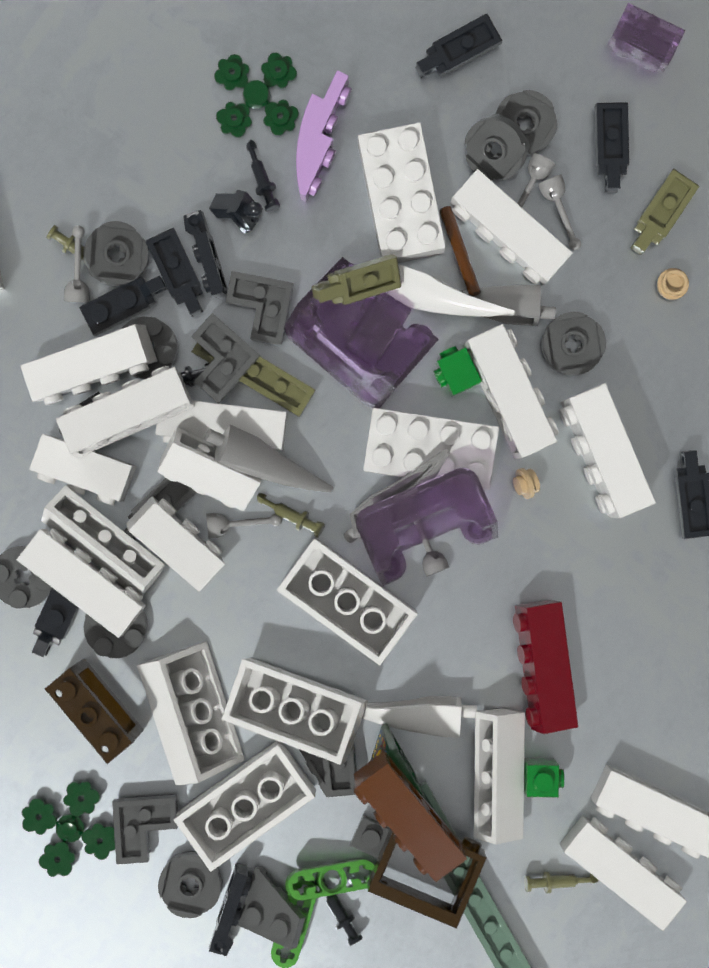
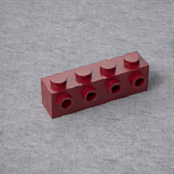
[513,600,578,734]

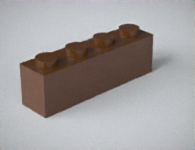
[353,750,467,882]

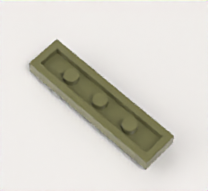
[191,343,316,417]

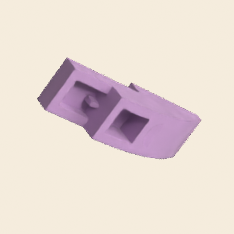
[296,70,352,202]

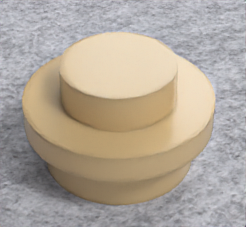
[657,268,689,300]
[513,468,540,499]

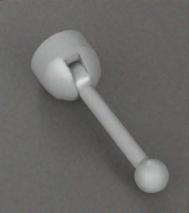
[517,153,556,208]
[538,174,581,250]
[64,225,89,303]
[409,504,450,577]
[206,513,282,539]

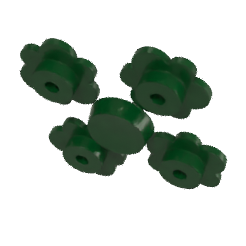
[214,53,299,138]
[21,781,115,877]

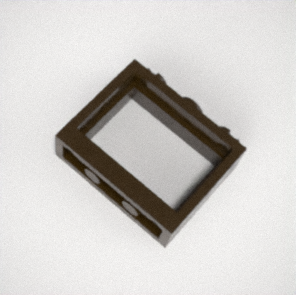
[45,658,144,764]
[367,829,487,929]

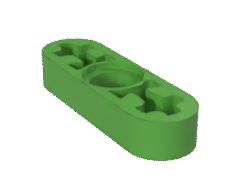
[285,859,375,900]
[271,876,318,968]

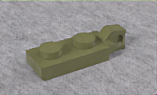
[631,169,699,255]
[311,254,401,305]

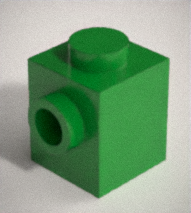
[433,346,482,397]
[524,758,564,798]

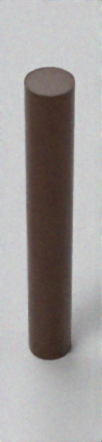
[439,206,481,297]

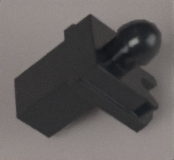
[209,190,263,233]

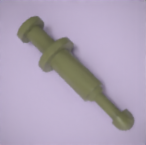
[46,225,85,262]
[257,493,325,538]
[524,872,599,894]

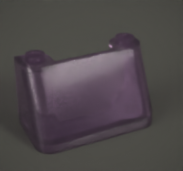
[285,257,439,409]
[356,468,498,586]

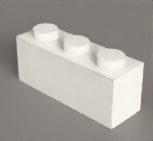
[157,427,261,511]
[29,434,137,505]
[126,496,225,592]

